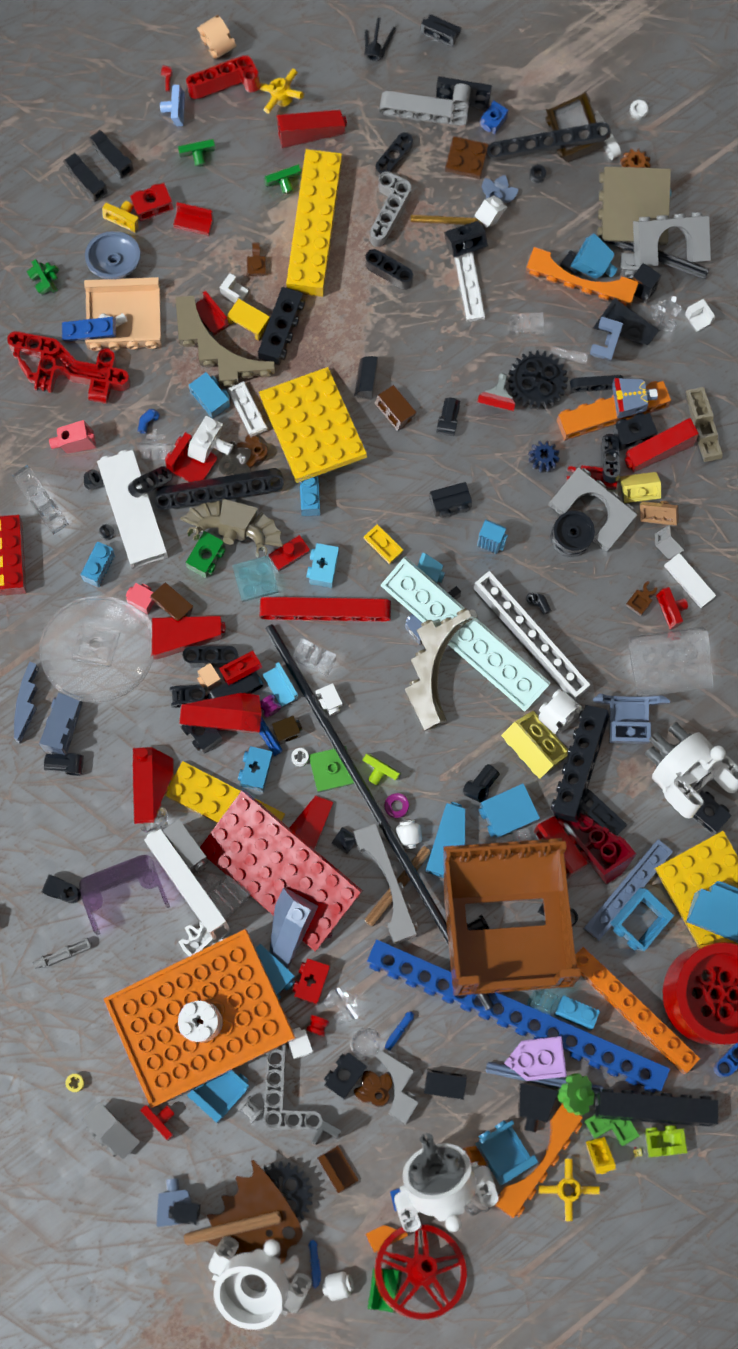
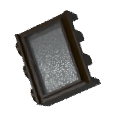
[545,92,607,163]

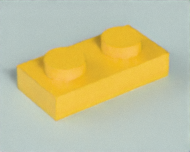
[363,524,403,565]

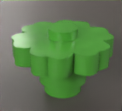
[557,1073,595,1115]

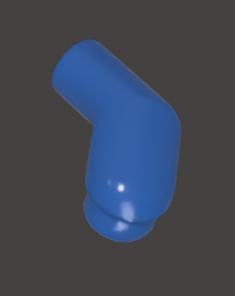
[137,409,160,434]

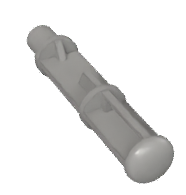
[33,938,92,969]

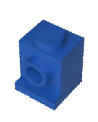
[480,100,508,134]

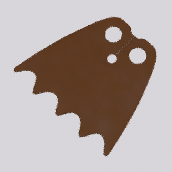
[205,1160,303,1265]

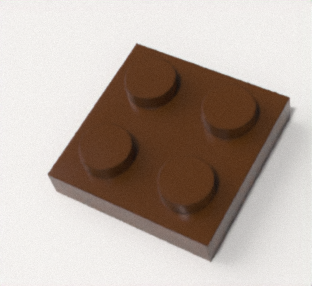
[445,136,488,179]

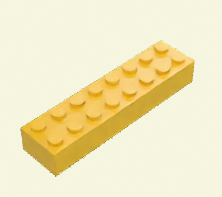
[286,149,342,297]

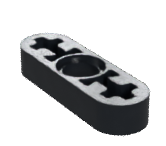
[375,132,413,176]
[570,375,623,392]
[601,434,620,483]
[128,466,172,498]

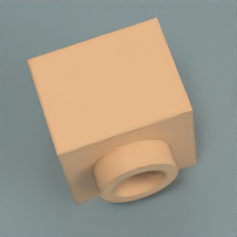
[197,663,221,691]

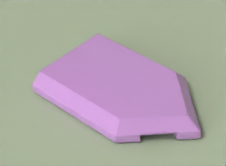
[504,1036,567,1081]

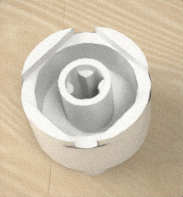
[538,689,582,736]
[178,1001,223,1042]

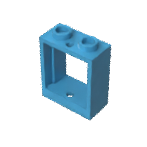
[610,888,674,951]

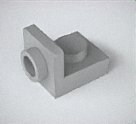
[620,253,639,279]

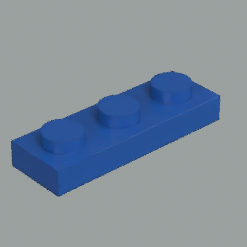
[62,317,116,342]

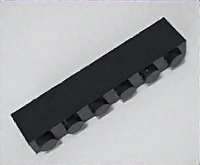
[595,1089,718,1127]

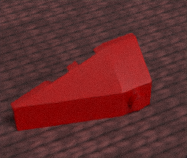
[179,693,262,734]

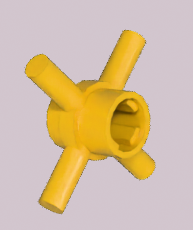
[259,68,304,113]
[538,1159,600,1221]

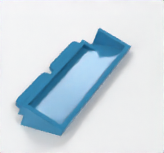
[686,881,738,943]

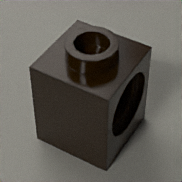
[272,715,303,745]

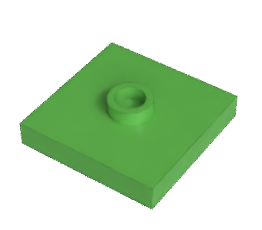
[309,746,355,793]

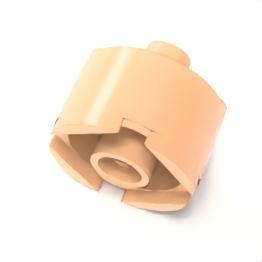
[197,15,236,59]

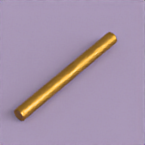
[410,215,483,226]

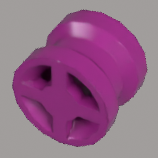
[260,694,282,718]

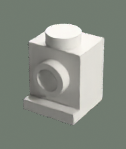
[315,683,342,716]

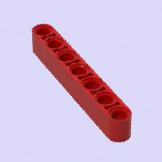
[259,597,391,622]

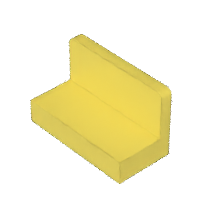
[620,472,661,503]

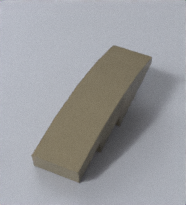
[686,387,723,462]

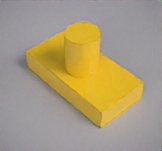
[102,201,139,233]
[586,1137,616,1174]

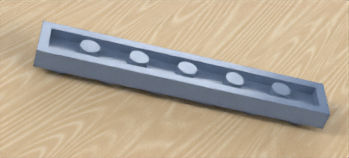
[583,839,673,941]

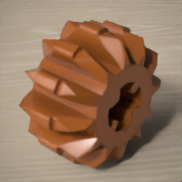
[620,148,651,168]

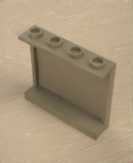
[597,167,671,246]

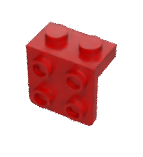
[165,432,217,482]

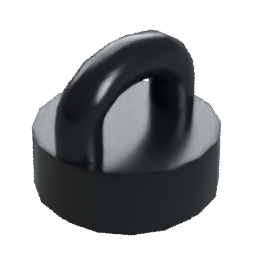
[84,469,102,490]

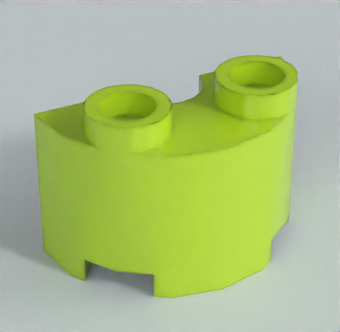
[645,1125,687,1157]

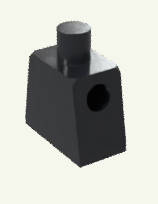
[518,1083,558,1133]

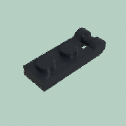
[581,789,627,836]

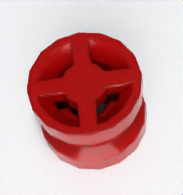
[306,1015,330,1037]

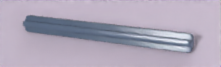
[486,1062,603,1096]

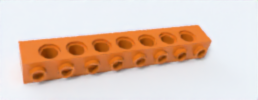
[575,947,700,1075]

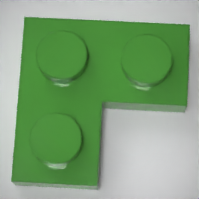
[584,1115,639,1147]

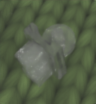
[649,296,682,332]
[138,429,173,459]
[324,987,359,1025]

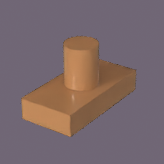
[640,501,679,526]

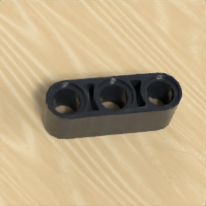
[365,249,413,290]
[182,646,239,668]
[207,671,264,699]

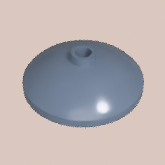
[85,231,140,280]

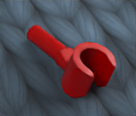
[161,65,173,92]

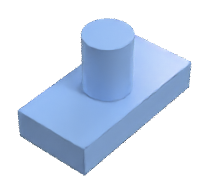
[160,85,185,127]

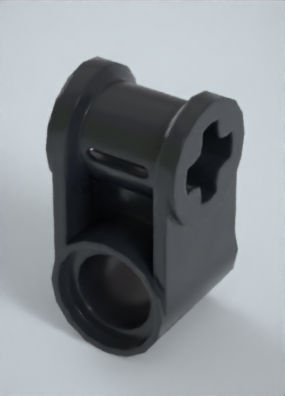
[170,685,207,708]
[41,874,81,904]

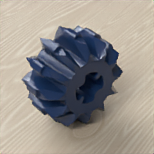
[528,441,560,473]

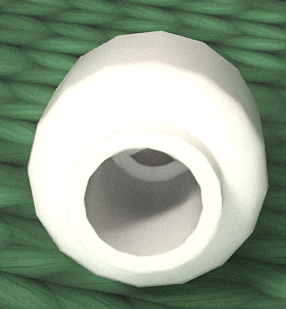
[396,820,422,849]
[322,1271,354,1301]

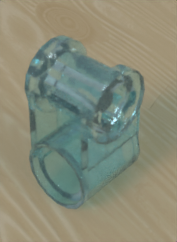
[528,989,558,1015]

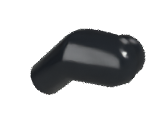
[526,592,552,615]

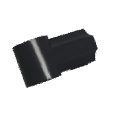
[436,397,461,436]
[44,753,84,776]
[463,764,500,803]

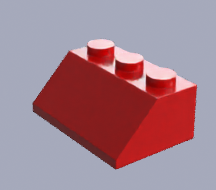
[534,816,588,880]

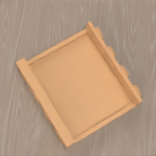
[84,277,161,351]

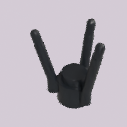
[364,17,396,61]

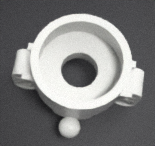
[208,1236,312,1330]

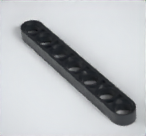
[487,122,611,160]

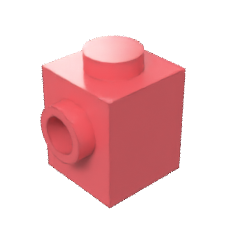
[126,583,155,614]

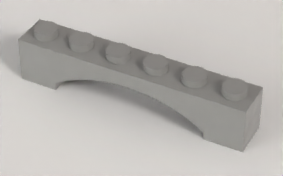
[354,824,419,945]

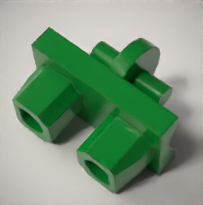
[27,259,59,295]

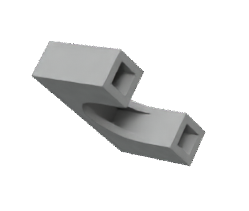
[633,212,711,267]
[548,467,637,552]

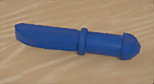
[385,1011,414,1051]
[308,1240,321,1288]

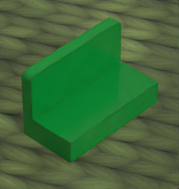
[368,1268,402,1313]

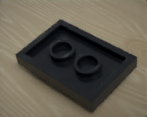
[436,76,492,109]

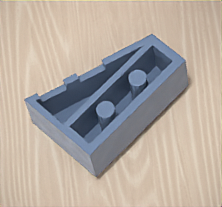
[39,693,83,755]

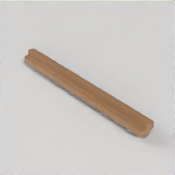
[365,846,431,926]
[184,1211,282,1245]

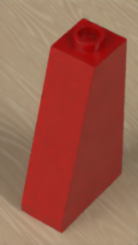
[277,110,348,149]
[624,418,699,473]
[152,616,226,660]

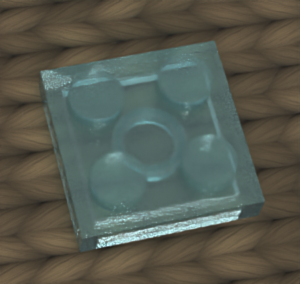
[232,556,279,602]

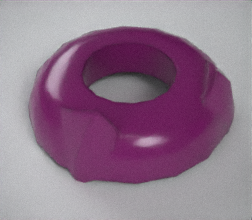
[384,793,409,818]

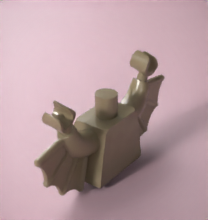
[180,499,283,557]

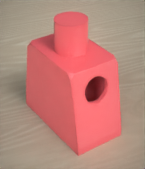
[49,420,97,454]

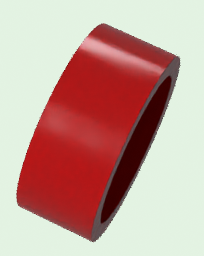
[663,943,738,1045]

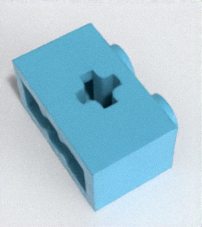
[307,543,339,588]

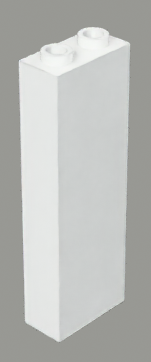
[97,450,168,569]
[144,829,231,943]

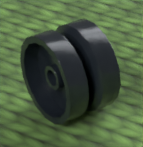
[550,510,595,557]

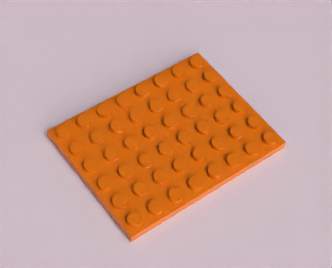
[103,929,296,1108]

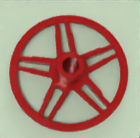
[374,1224,467,1320]

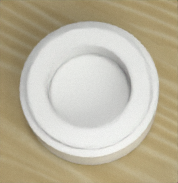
[630,100,648,119]

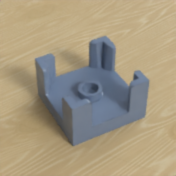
[590,316,623,361]

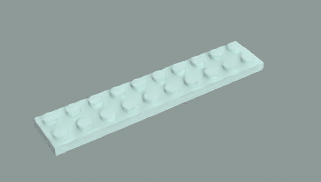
[380,556,550,712]

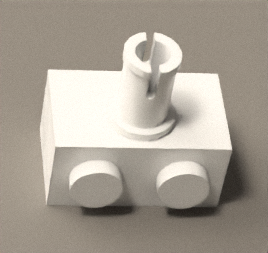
[187,416,233,463]

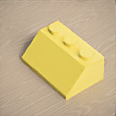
[501,711,568,779]

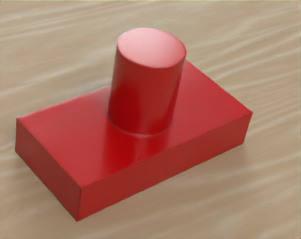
[268,535,310,572]
[656,587,688,630]
[140,1105,175,1141]

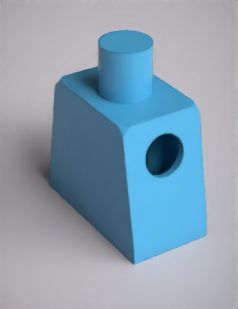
[571,234,617,279]

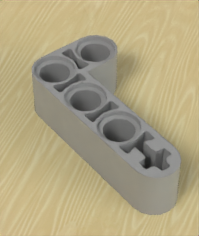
[370,172,411,247]

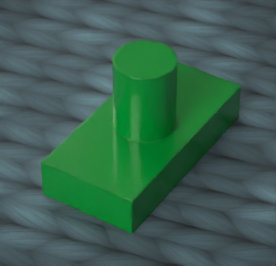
[178,139,215,167]
[264,164,301,194]

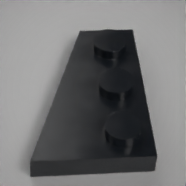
[593,297,659,345]

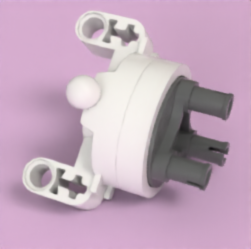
[645,722,738,818]
[394,1133,498,1232]

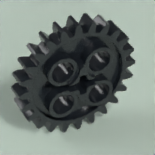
[508,350,568,410]
[264,1161,314,1228]

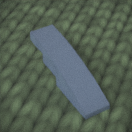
[14,662,39,743]

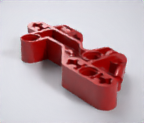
[7,331,130,404]

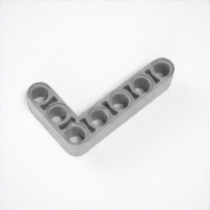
[379,84,471,126]
[264,1044,323,1131]

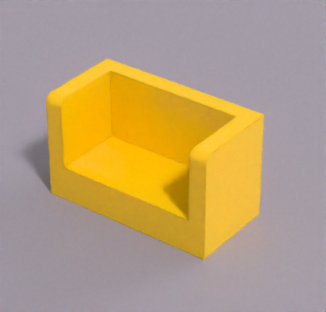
[227,298,270,341]

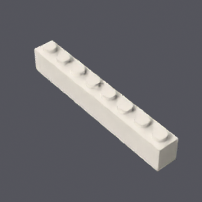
[474,571,590,701]

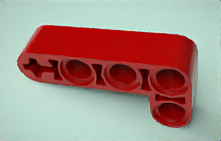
[186,55,261,99]

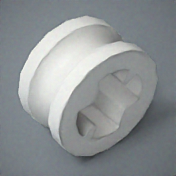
[291,748,309,767]

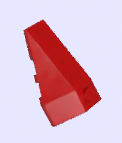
[133,747,174,824]
[289,795,334,850]

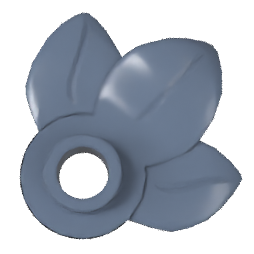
[482,175,518,202]

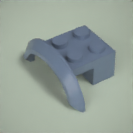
[593,694,670,744]

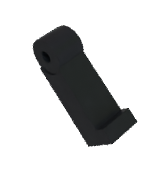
[89,130,134,179]
[63,153,108,202]

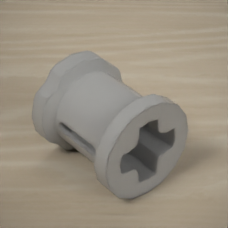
[238,1096,264,1123]

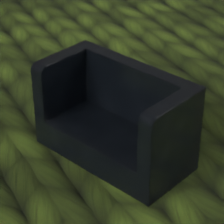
[633,263,661,303]

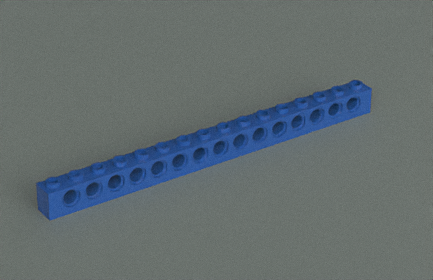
[367,939,670,1094]

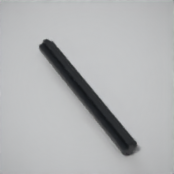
[605,241,709,279]

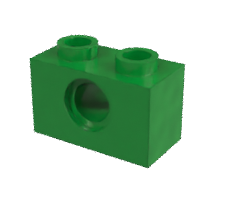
[185,531,226,578]

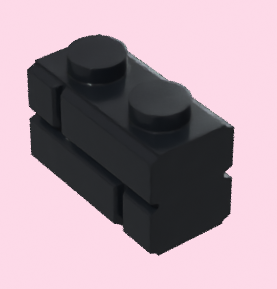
[429,482,472,518]

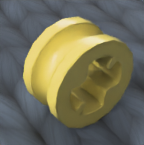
[65,1074,85,1092]

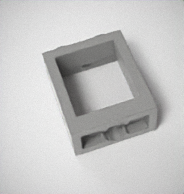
[162,819,208,874]

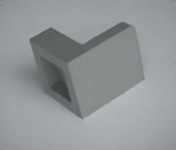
[655,525,684,559]

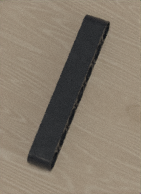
[154,468,284,510]

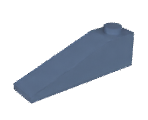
[269,887,318,969]

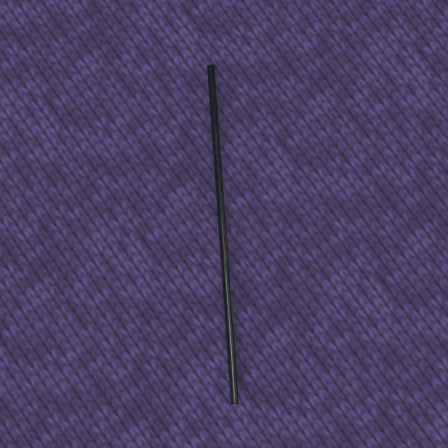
[265,624,495,1011]

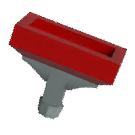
[477,373,516,411]

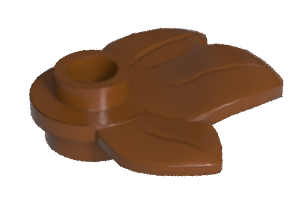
[232,435,268,469]
[353,1070,392,1107]

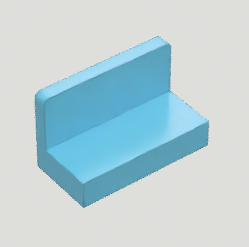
[262,662,298,708]

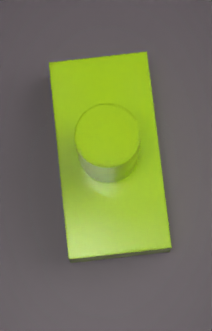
[362,753,401,786]

